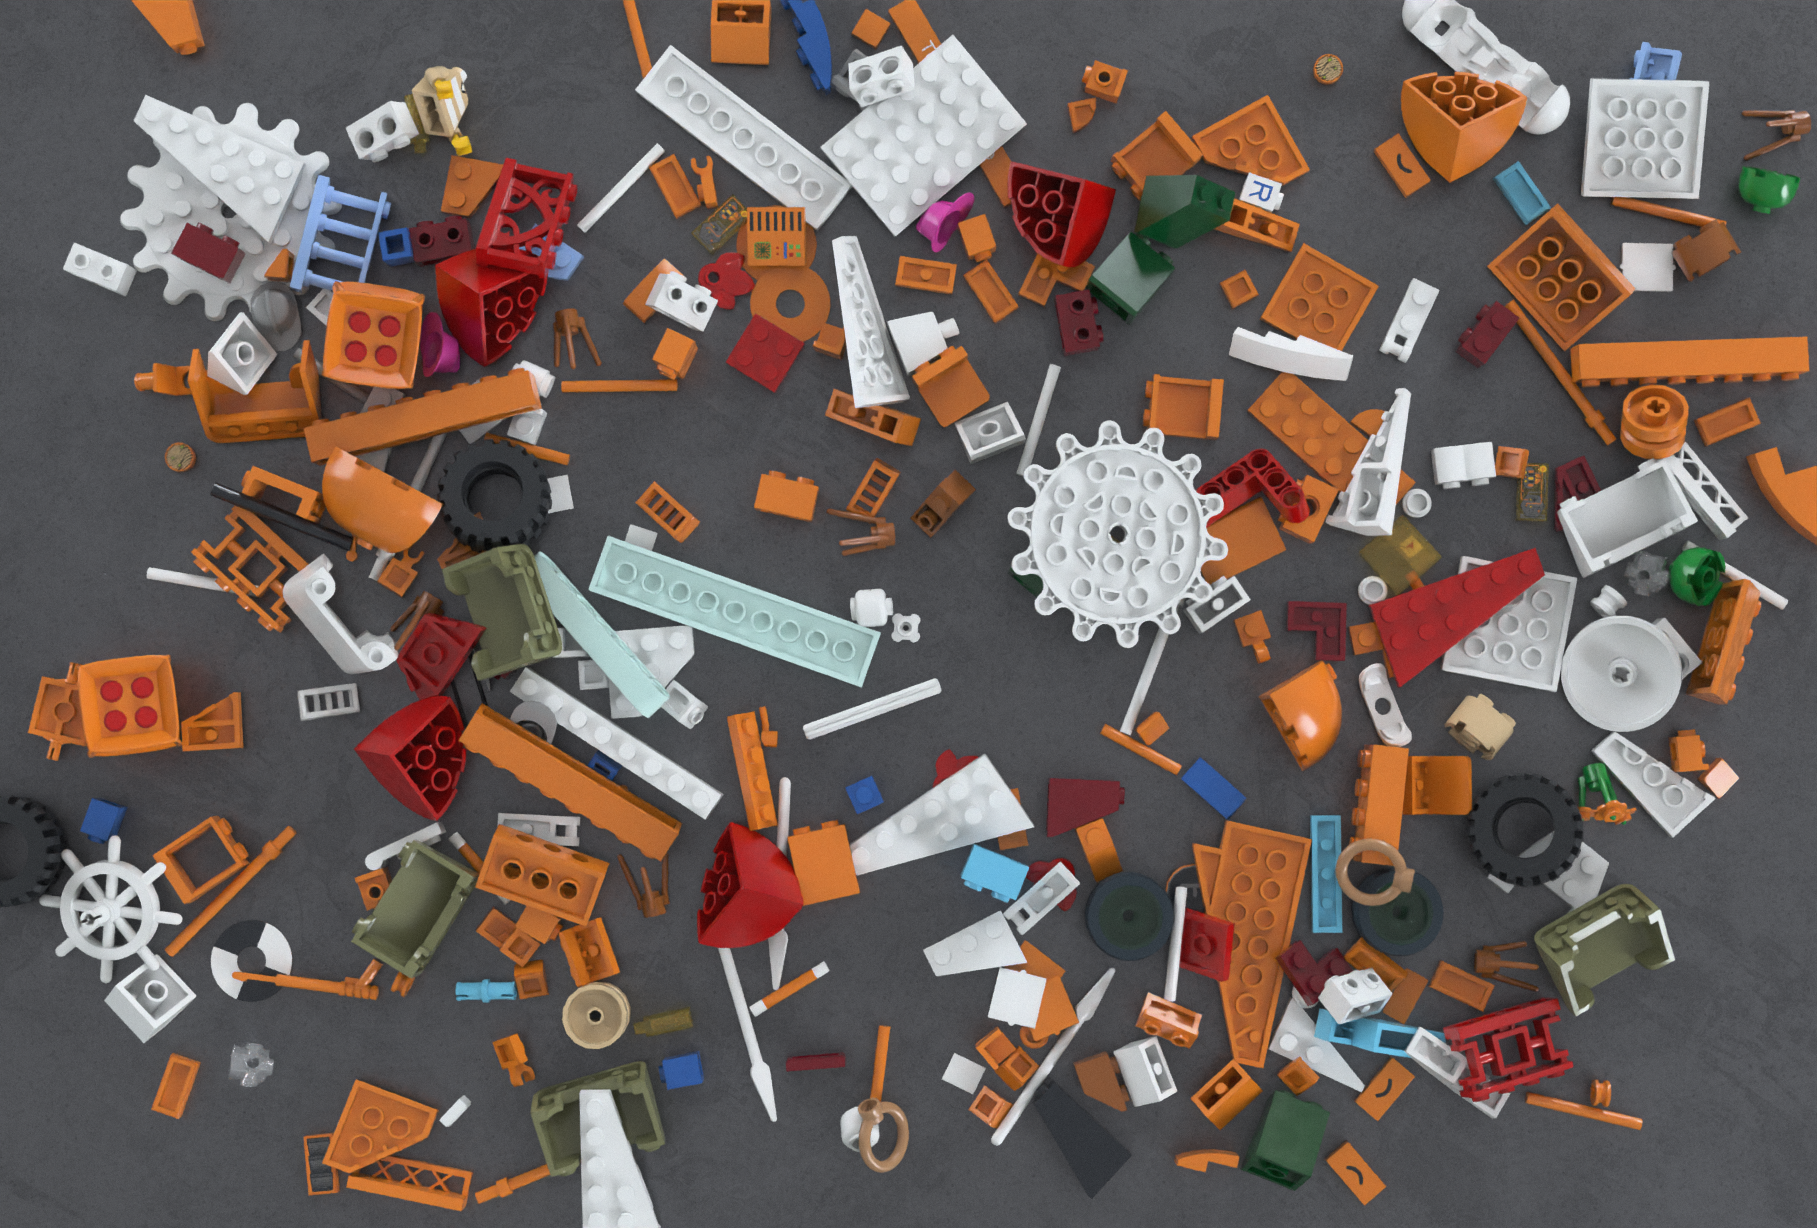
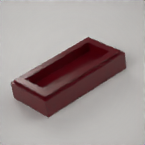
[786,1052,846,1072]

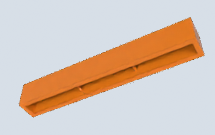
[1570,337,1809,387]
[304,368,542,466]
[458,703,683,861]

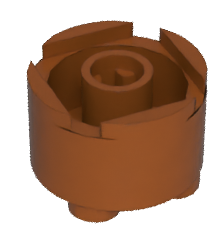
[1671,219,1741,282]

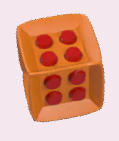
[322,281,425,389]
[77,654,182,758]

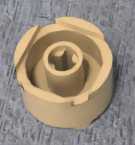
[1444,694,1516,760]

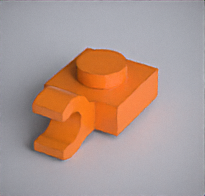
[691,156,719,209]
[1233,610,1271,664]
[492,1033,535,1087]

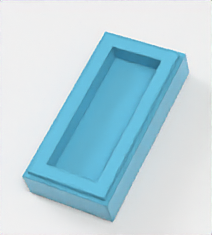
[1493,161,1551,226]

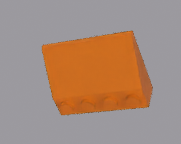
[1487,203,1635,351]
[1686,579,1761,705]

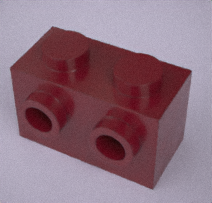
[409,216,475,267]
[171,222,246,284]
[1054,289,1104,356]
[1455,301,1519,369]

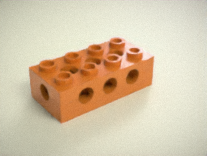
[475,824,610,927]

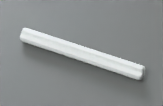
[803,678,941,740]

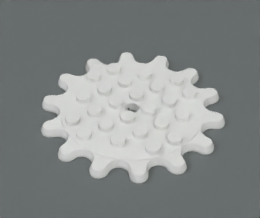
[120,103,342,321]
[1007,420,1228,648]

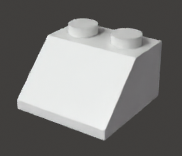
[104,954,196,1043]

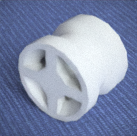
[1589,585,1627,618]

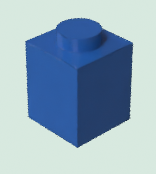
[378,227,415,267]
[845,776,884,814]
[80,797,128,844]
[659,1051,704,1090]

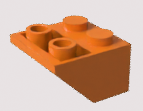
[711,0,772,65]

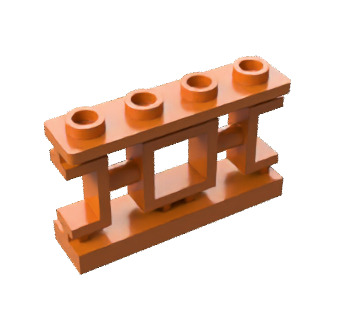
[191,505,309,633]

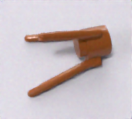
[1742,110,1811,161]
[553,308,602,369]
[827,508,895,556]
[390,591,445,650]
[617,852,670,918]
[1474,941,1539,992]

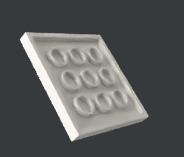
[1581,78,1709,199]
[1440,556,1577,692]

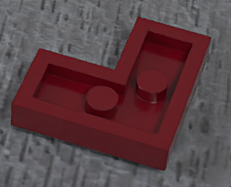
[1286,601,1347,661]
[1275,940,1353,1006]

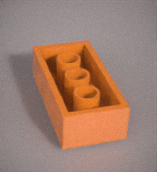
[1349,744,1409,866]

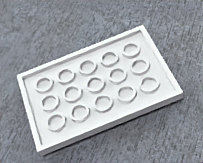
[820,35,1027,237]

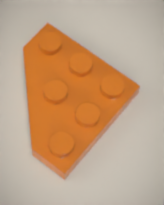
[1191,95,1310,186]
[322,1079,439,1174]

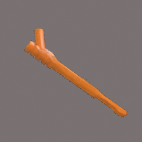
[232,958,383,1000]

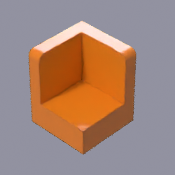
[813,323,847,360]
[975,1026,1016,1070]

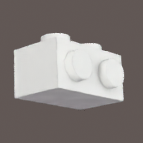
[645,271,718,332]
[1183,576,1251,634]
[1318,968,1392,1024]
[1114,1036,1177,1107]

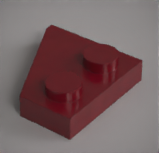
[1555,455,1601,532]

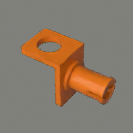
[134,363,192,396]

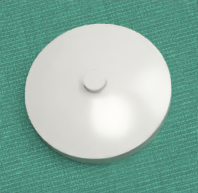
[1561,616,1682,732]

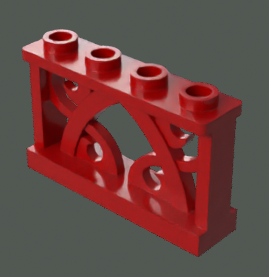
[476,158,578,279]

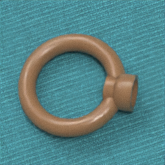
[1336,838,1415,906]
[858,1098,909,1173]

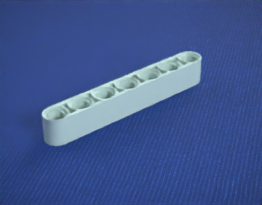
[534,552,670,718]

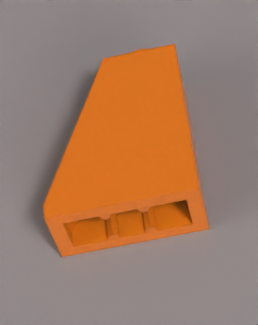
[131,0,205,55]

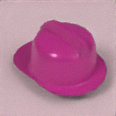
[916,192,975,253]
[420,312,460,377]

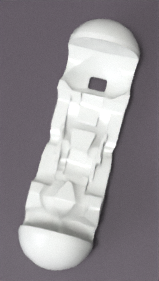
[1402,0,1570,135]

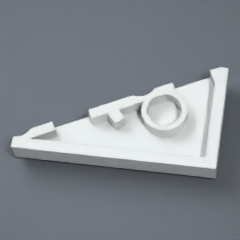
[1268,997,1365,1092]

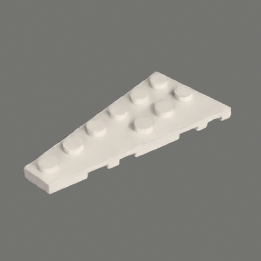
[134,95,306,244]
[849,754,1034,875]

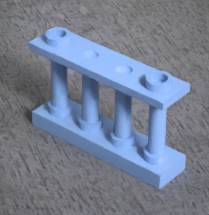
[290,175,391,293]

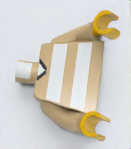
[412,66,472,156]

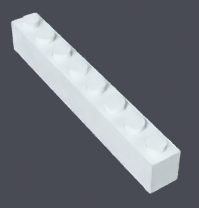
[510,667,724,820]

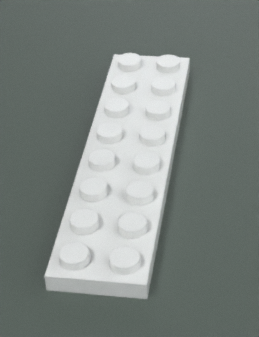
[635,45,852,231]

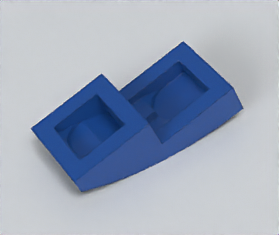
[1181,757,1247,820]

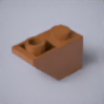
[910,470,976,538]
[1073,1051,1130,1112]

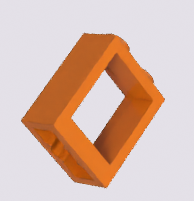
[152,816,250,904]

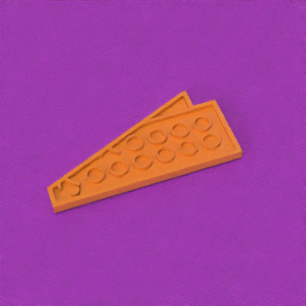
[1192,820,1312,1068]

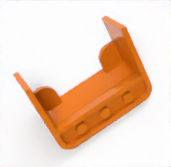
[187,340,322,443]

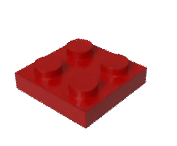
[725,313,805,393]
[1179,908,1235,982]

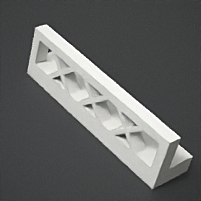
[1655,442,1748,540]

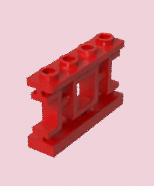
[1443,997,1574,1102]

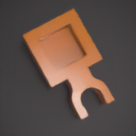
[377,545,425,598]

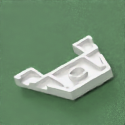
[1485,831,1609,912]

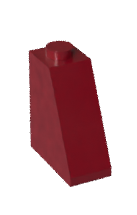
[1046,778,1125,837]

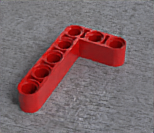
[1195,448,1310,528]

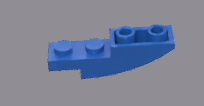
[779,0,832,96]

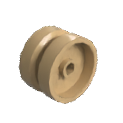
[562,981,631,1049]

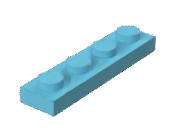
[1310,815,1342,933]

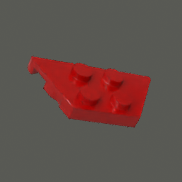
[396,613,487,700]

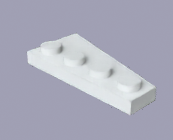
[1591,732,1716,838]

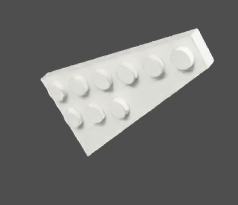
[832,236,910,408]
[579,1089,661,1228]

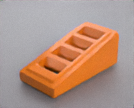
[846,458,901,524]
[635,481,700,543]

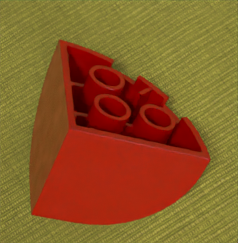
[1007,161,1116,267]
[435,249,548,367]
[354,696,466,821]
[697,822,804,948]

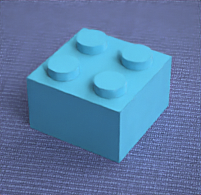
[960,843,1029,903]

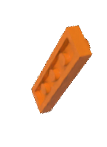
[727,711,778,831]

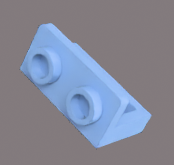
[1630,42,1682,80]

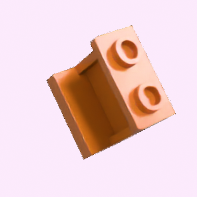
[1111,111,1203,201]
[1143,374,1224,440]
[241,466,326,524]
[787,820,860,906]

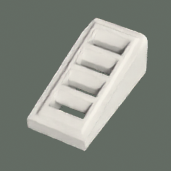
[297,683,360,721]

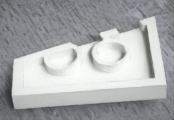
[923,910,1027,976]

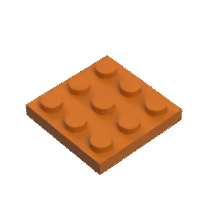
[1260,243,1379,351]

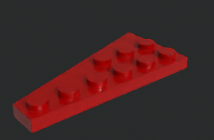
[1369,548,1545,688]

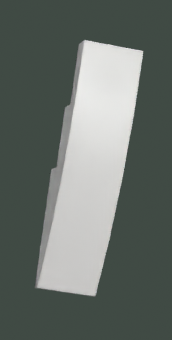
[1229,327,1353,381]
[1404,1027,1511,1119]

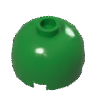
[1738,166,1801,214]
[1669,547,1726,606]

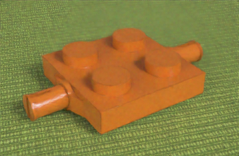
[28,662,87,761]

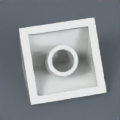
[207,312,278,395]
[954,402,1026,464]

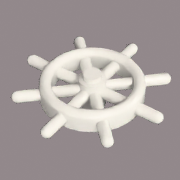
[39,835,182,983]

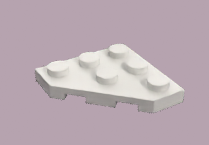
[608,625,695,719]

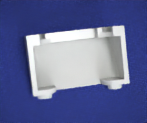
[1557,458,1698,578]
[283,553,398,674]

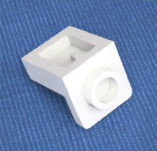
[507,404,547,445]
[661,680,708,729]

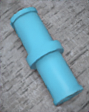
[455,979,517,1003]

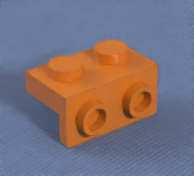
[559,917,620,988]
[1136,992,1202,1049]

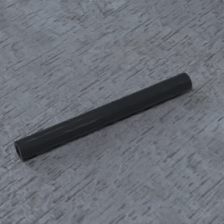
[210,482,353,551]

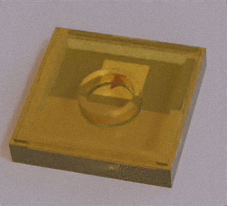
[1359,515,1442,595]

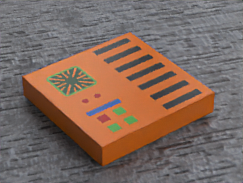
[747,207,806,266]

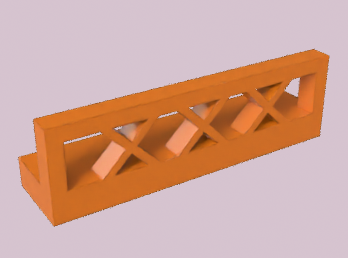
[346,1155,473,1211]

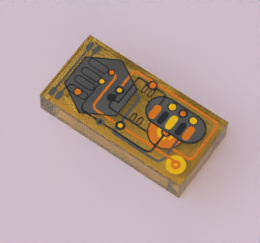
[691,194,747,256]
[1516,463,1549,522]

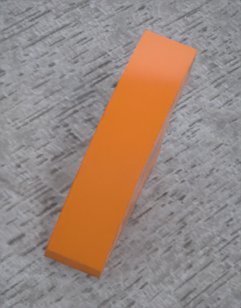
[1746,447,1817,545]

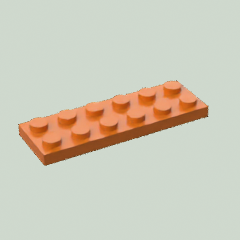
[1247,372,1416,504]

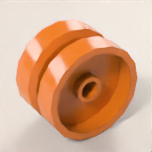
[1620,385,1689,460]

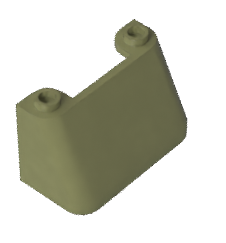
[442,544,562,681]
[351,840,479,979]
[1534,884,1675,1017]
[530,1061,665,1177]

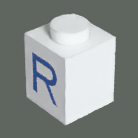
[1239,173,1284,213]

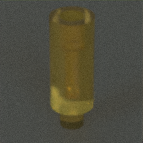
[404,94,430,153]
[633,1007,693,1037]

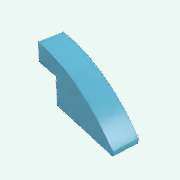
[1314,1008,1446,1058]

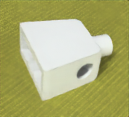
[887,312,960,376]

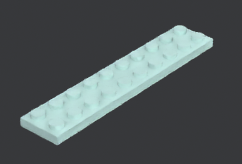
[588,536,881,688]

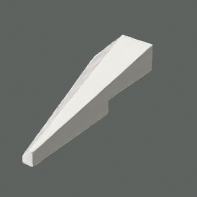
[1326,388,1411,536]

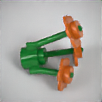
[1578,763,1637,825]

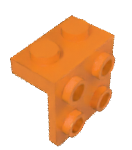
[912,346,990,427]
[1403,756,1472,815]

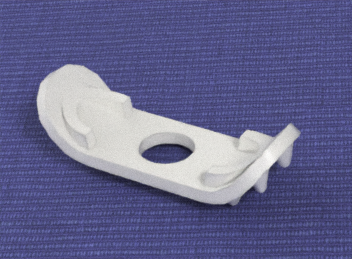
[1359,663,1412,747]

